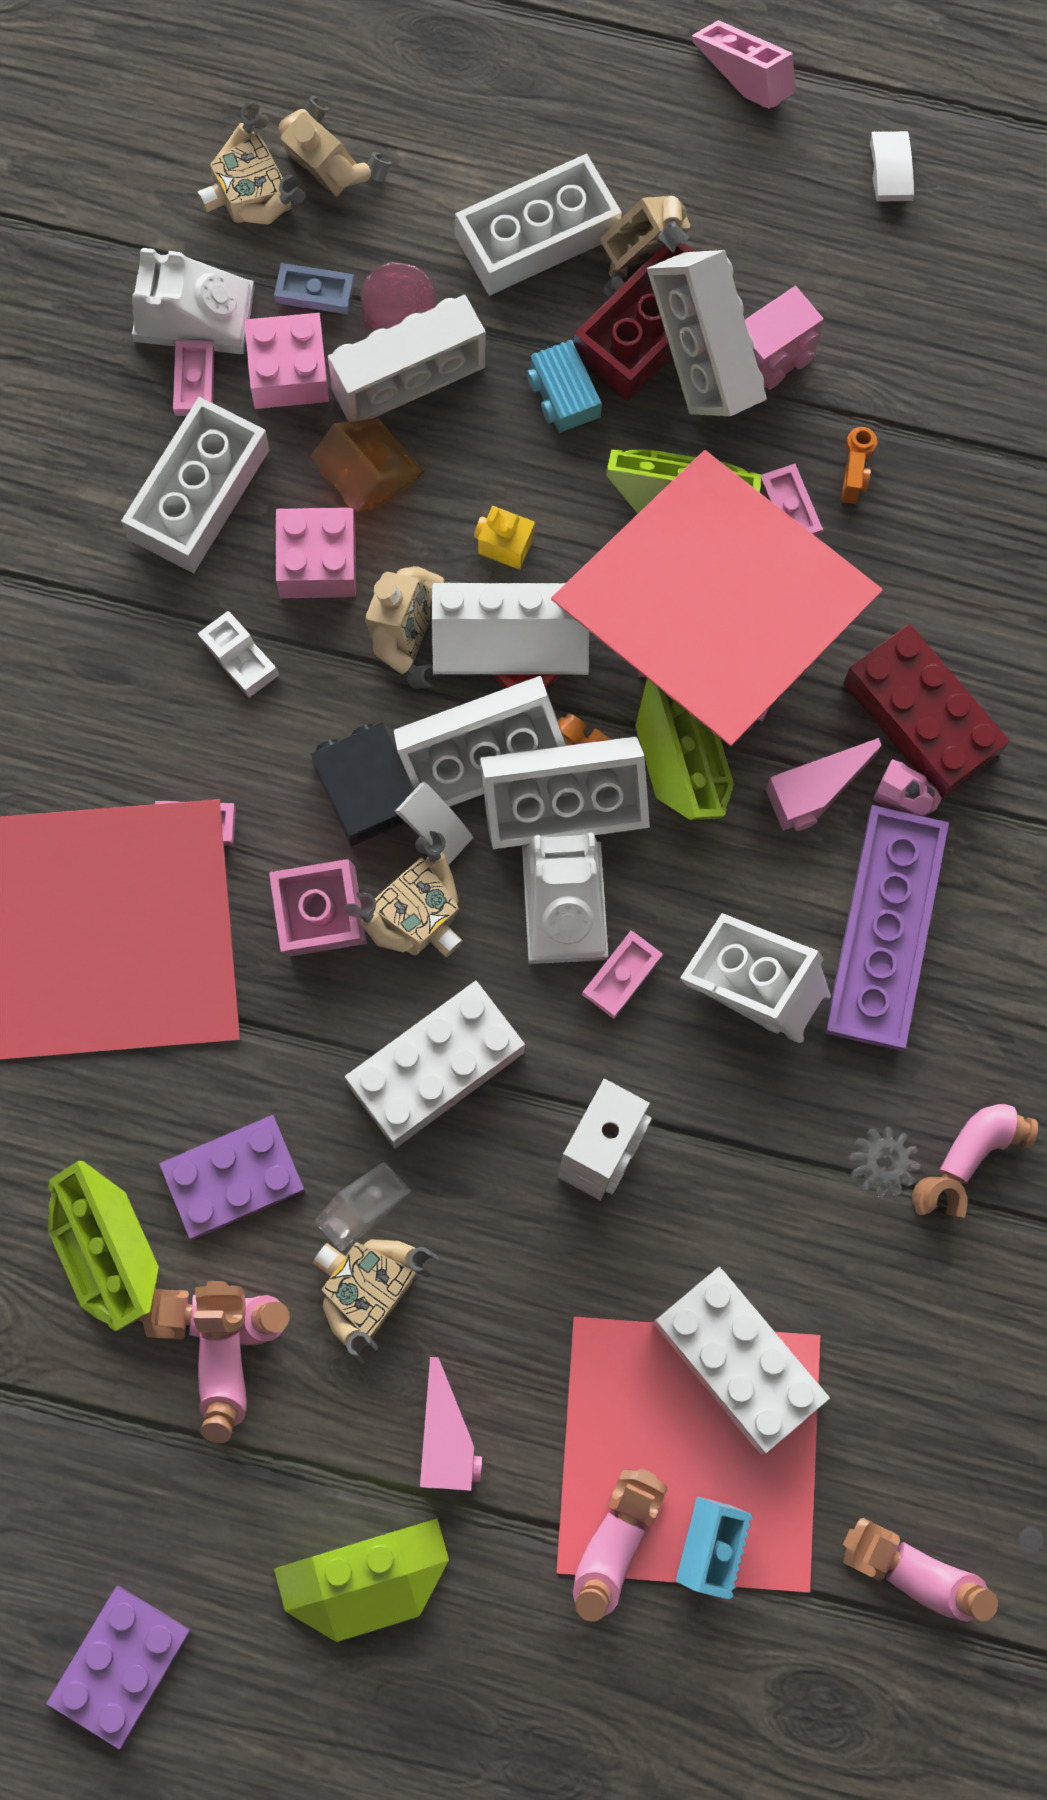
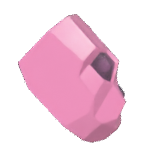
[873,759,942,817]

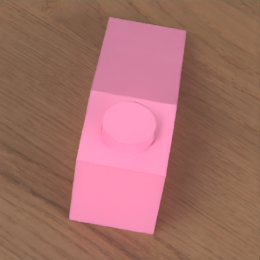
[692,20,795,109]
[765,738,881,831]
[420,1357,482,1491]

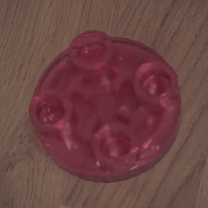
[361,263,435,330]

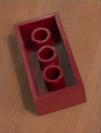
[573,242,695,401]
[843,623,1010,800]

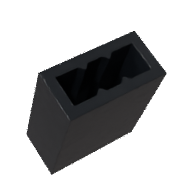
[310,722,414,847]

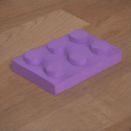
[159,1115,305,1240]
[46,1586,191,1749]

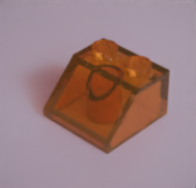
[310,418,425,512]

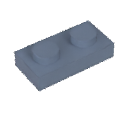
[274,263,355,315]

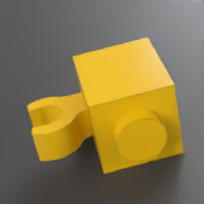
[474,506,535,570]

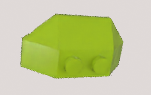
[606,450,762,513]
[635,679,734,820]
[48,1161,159,1331]
[274,1518,449,1642]

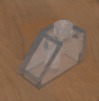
[314,1162,411,1252]

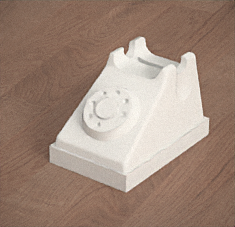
[132,248,255,354]
[522,832,608,964]
[680,913,831,1043]

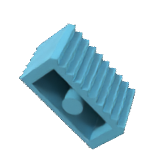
[526,340,602,433]
[676,1497,753,1599]

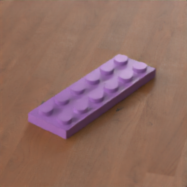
[825,805,949,1051]

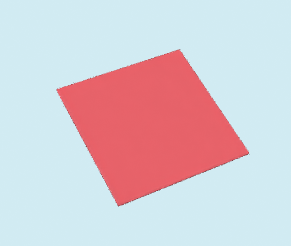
[551,450,883,746]
[0,799,240,1059]
[556,1317,820,1593]

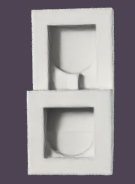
[870,132,914,201]
[198,611,279,698]
[395,782,474,865]

